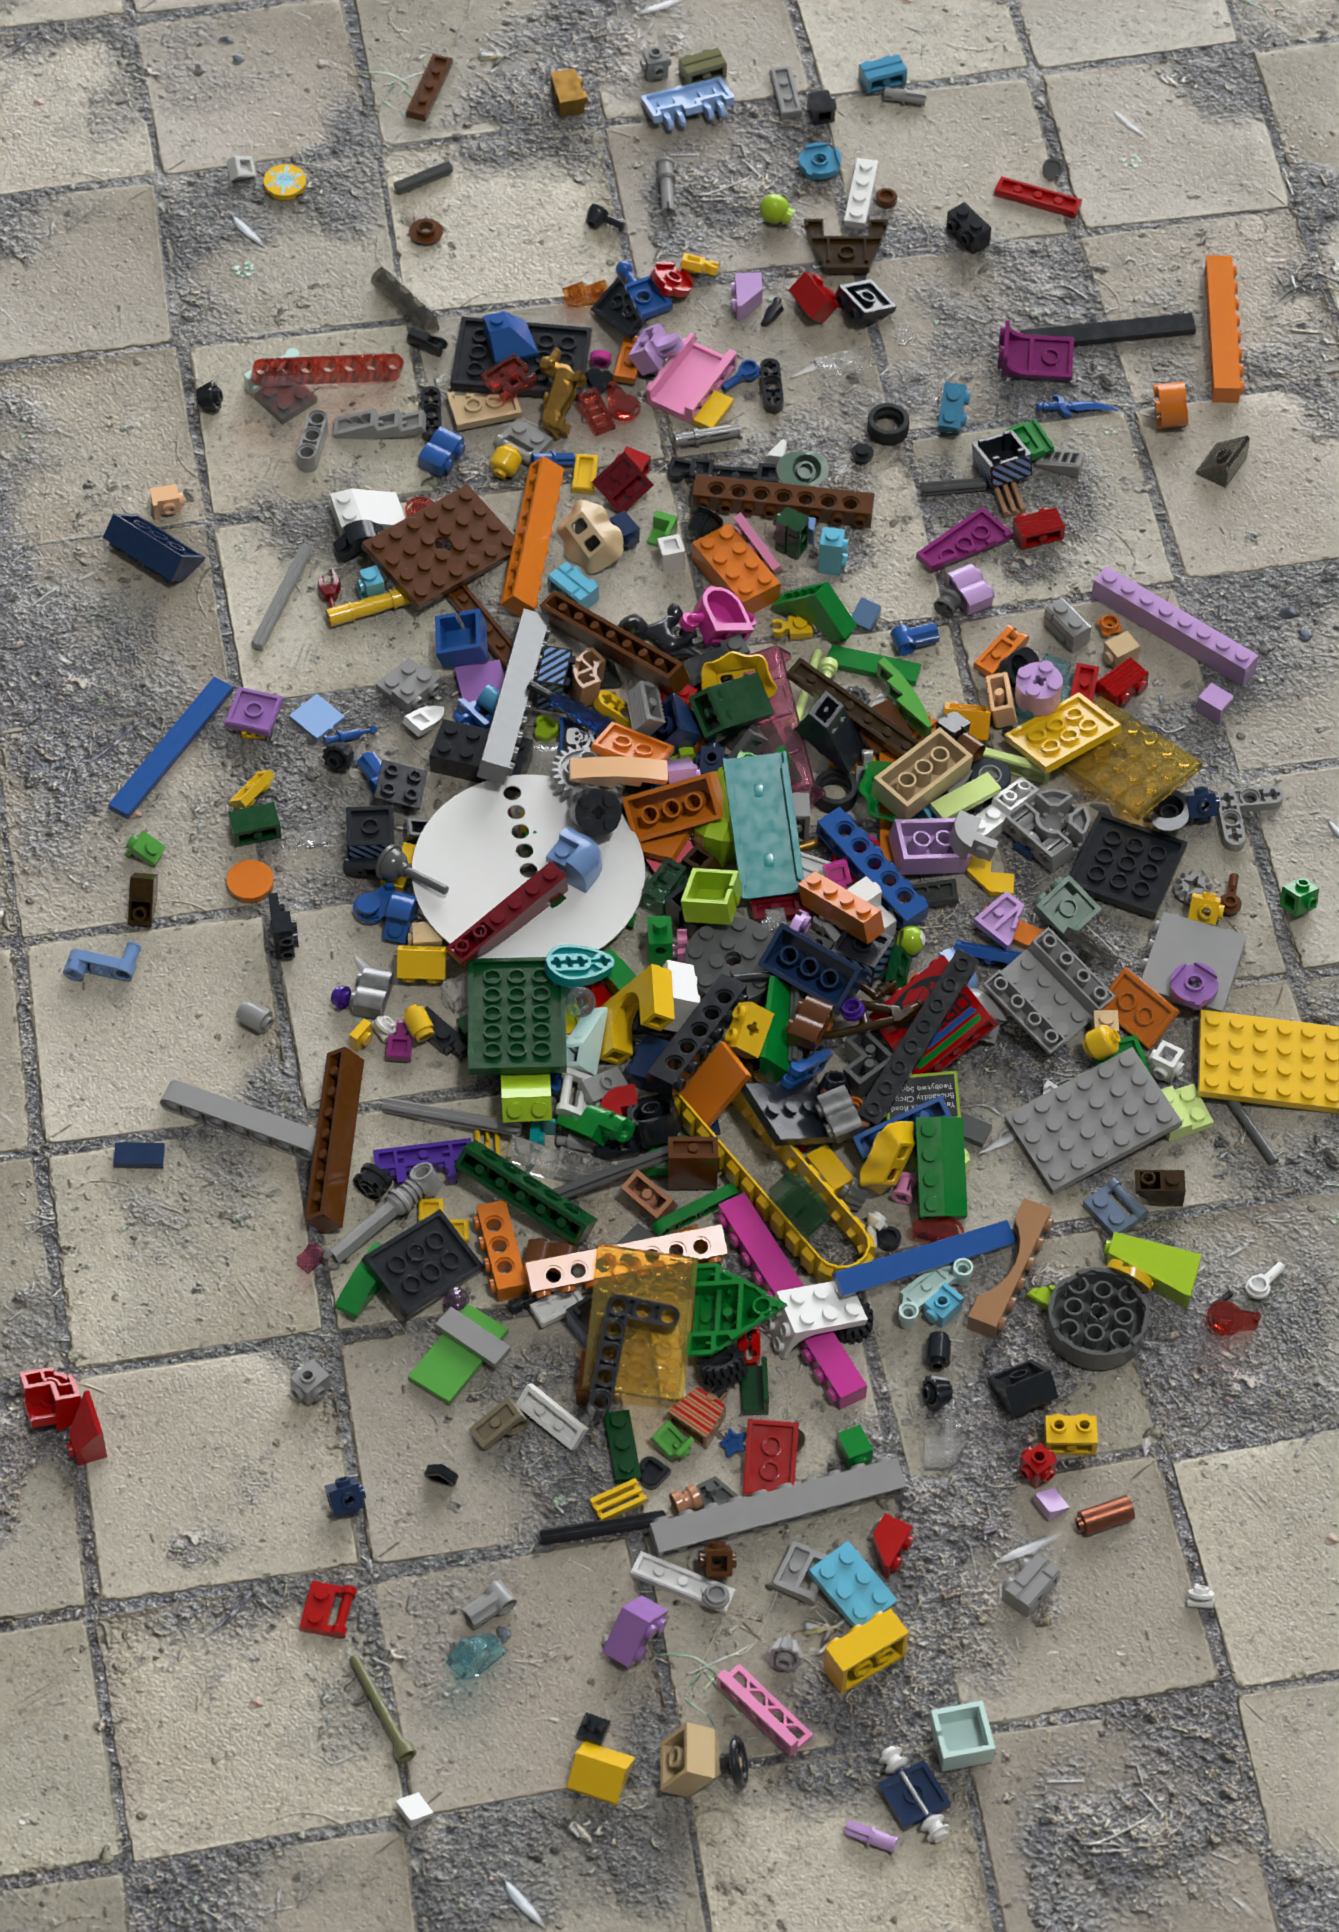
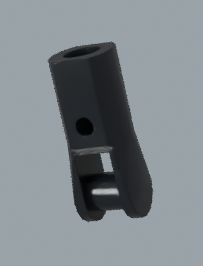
[407,327,448,356]
[343,857,379,877]
[594,1137,641,1163]

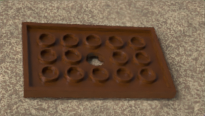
[361,484,514,611]

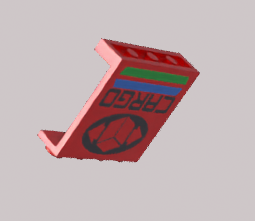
[868,955,999,1074]

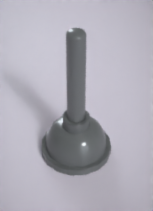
[376,844,449,895]

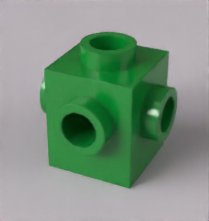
[1279,877,1319,917]

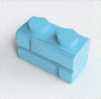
[547,562,599,609]

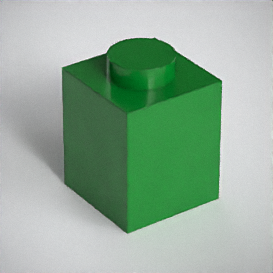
[836,1425,873,1470]

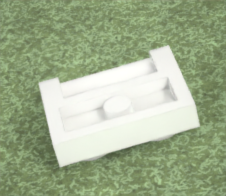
[555,1067,602,1118]

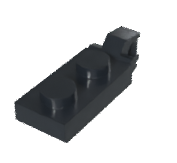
[424,1006,468,1061]

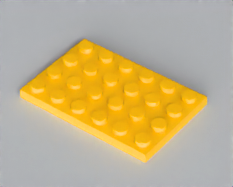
[1198,1010,1339,1114]

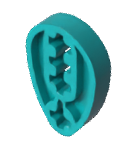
[544,945,615,987]

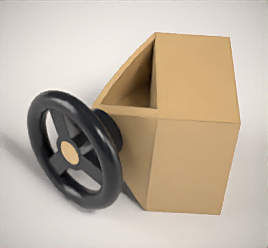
[660,1722,748,1798]

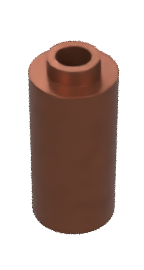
[1075,1495,1135,1536]

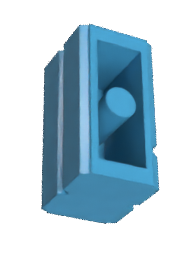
[858,54,907,94]

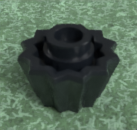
[196,380,223,412]
[322,741,354,773]
[816,1070,851,1095]
[921,1375,953,1410]

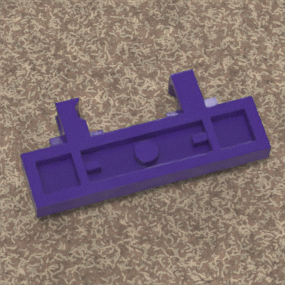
[373,1138,471,1187]

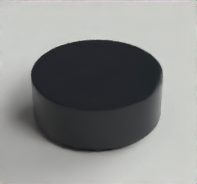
[877,1226,901,1252]

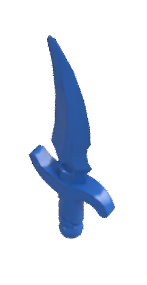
[1035,394,1119,418]

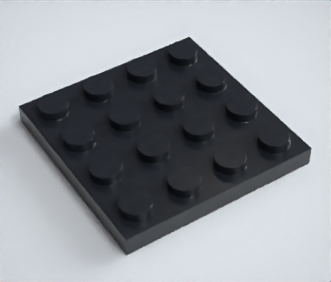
[1070,812,1188,919]

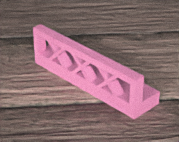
[716,1664,813,1757]

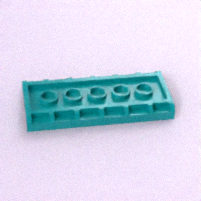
[722,751,804,900]

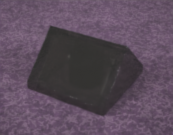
[1196,435,1250,488]

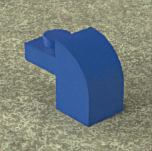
[382,890,419,944]

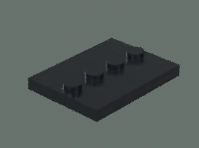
[740,1080,847,1146]
[361,1209,485,1319]

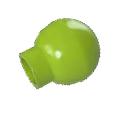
[759,194,795,226]

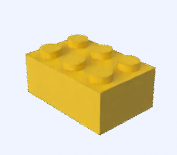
[824,1608,909,1694]

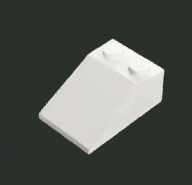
[330,489,405,537]

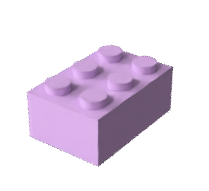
[888,818,972,875]

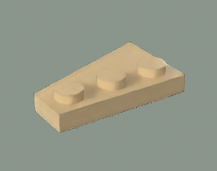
[446,392,522,431]

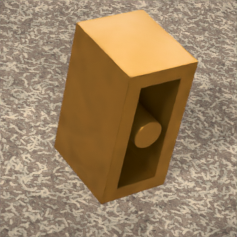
[550,68,588,117]

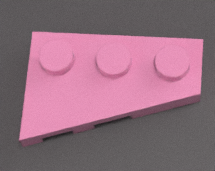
[734,512,783,575]

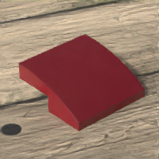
[592,451,654,513]

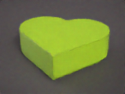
[534,714,560,743]

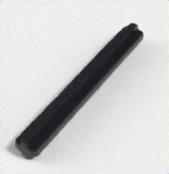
[539,1510,666,1545]

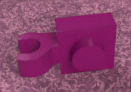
[386,1020,413,1062]

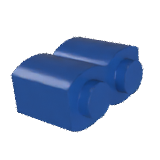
[418,426,466,477]

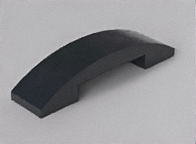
[689,458,779,483]

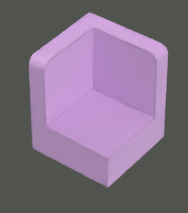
[1196,683,1233,724]

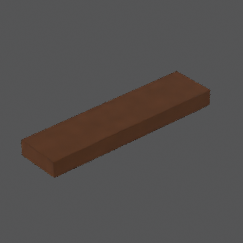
[406,53,453,122]

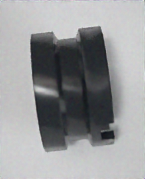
[352,1163,392,1201]

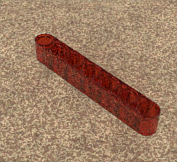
[250,353,404,387]

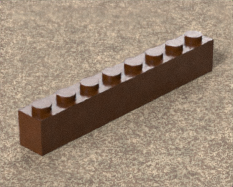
[539,590,690,694]
[304,1046,364,1234]

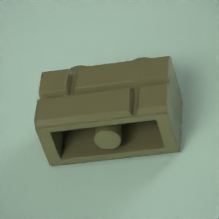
[678,48,727,85]

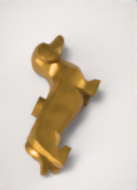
[539,347,587,440]

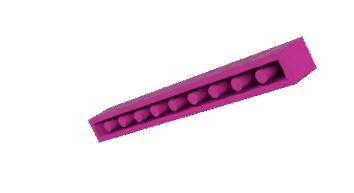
[716,1192,867,1410]

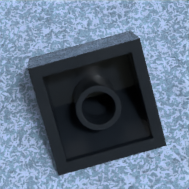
[987,1359,1059,1417]

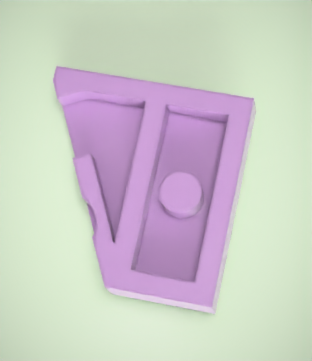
[973,891,1024,951]

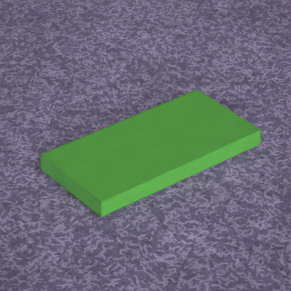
[408,1303,509,1406]

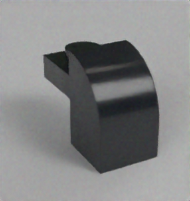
[333,520,384,563]

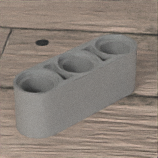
[297,409,328,473]

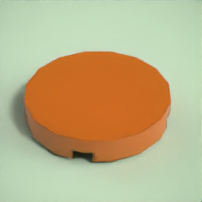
[226,860,274,903]

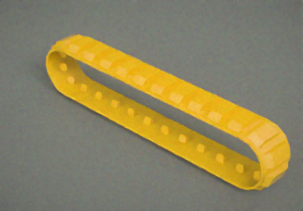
[665,1054,875,1283]

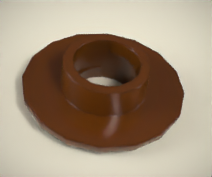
[409,218,443,245]

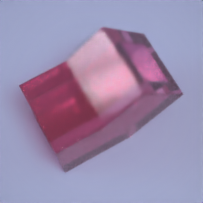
[296,1242,325,1274]

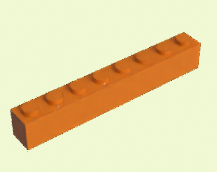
[1204,255,1244,403]
[500,456,564,618]

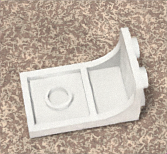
[764,1281,868,1359]

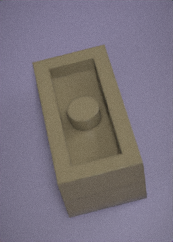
[469,1397,529,1450]

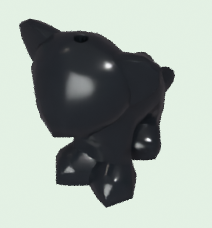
[617,603,700,659]

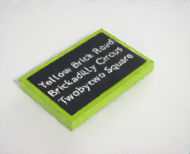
[887,1071,961,1120]

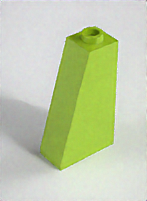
[1103,1232,1202,1308]

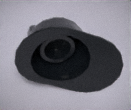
[687,505,724,540]
[999,647,1040,687]
[1150,788,1189,831]

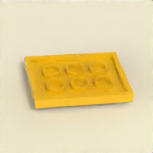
[1004,693,1122,774]

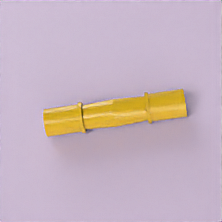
[325,588,411,627]

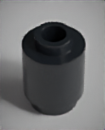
[925,1331,951,1371]

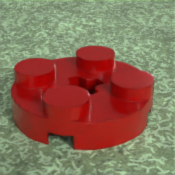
[650,261,694,298]

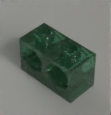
[641,857,687,916]

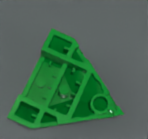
[686,1263,788,1358]

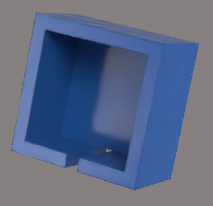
[435,608,488,669]

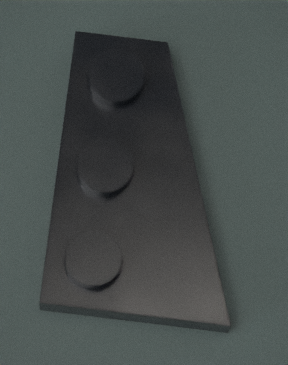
[590,276,646,340]

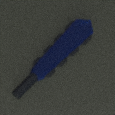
[526,680,616,738]

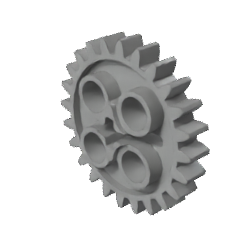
[550,744,625,802]

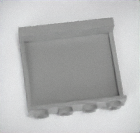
[1139,912,1247,1012]

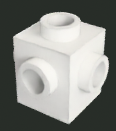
[1148,1040,1185,1084]

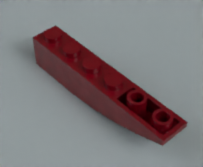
[445,861,568,965]

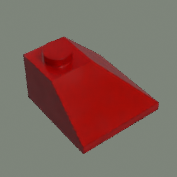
[66,1390,107,1466]

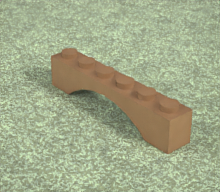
[967,1198,1054,1340]

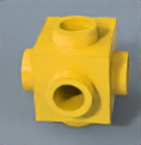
[1188,892,1225,925]

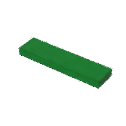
[828,645,921,686]

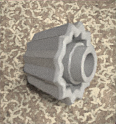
[766,1636,803,1672]

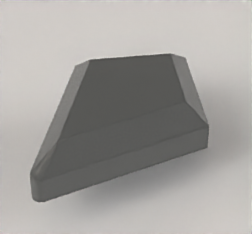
[695,1476,739,1506]

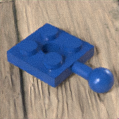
[616,261,673,320]

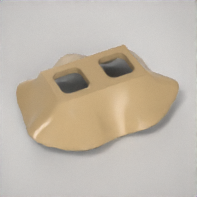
[557,500,623,574]

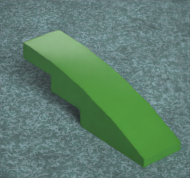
[877,657,932,739]

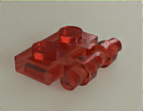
[480,353,538,403]

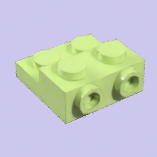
[1161,1083,1214,1142]

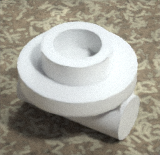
[372,1016,396,1043]
[1187,1585,1214,1609]

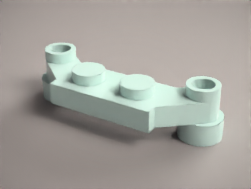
[898,1258,973,1329]

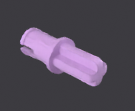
[844,1820,898,1854]

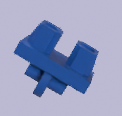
[452,697,493,729]

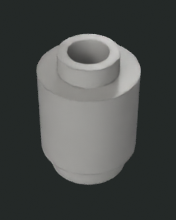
[236,1001,274,1033]

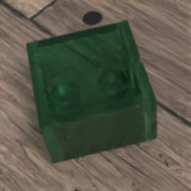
[768,1170,831,1237]

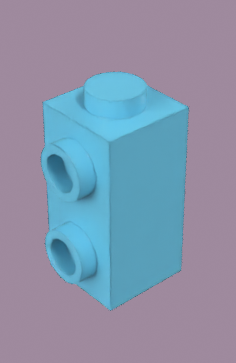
[818,527,849,576]

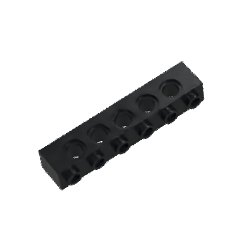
[647,973,749,1099]

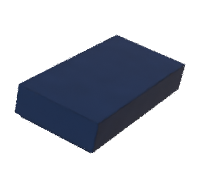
[114,1142,165,1168]

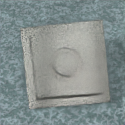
[1063,927,1119,966]

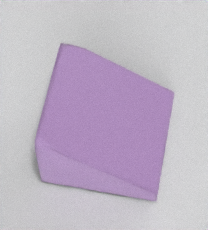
[1033,1488,1070,1522]

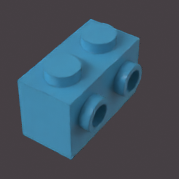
[938,382,971,434]

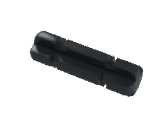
[508,1291,555,1314]

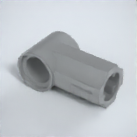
[462,1580,517,1629]

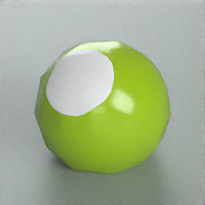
[896,926,926,955]

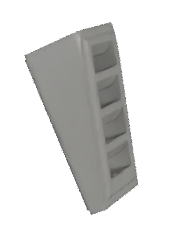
[1035,449,1085,478]

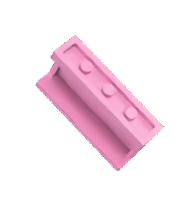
[645,333,737,425]

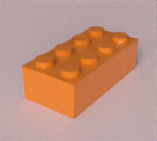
[692,523,781,614]

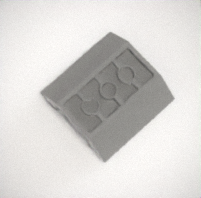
[982,927,1116,1055]

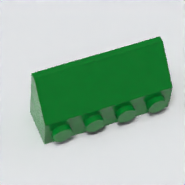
[760,976,791,1083]
[913,1116,968,1219]

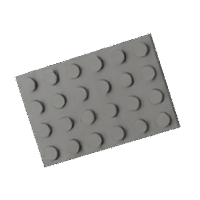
[1005,1047,1182,1194]

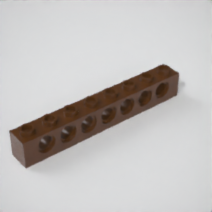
[692,474,875,528]

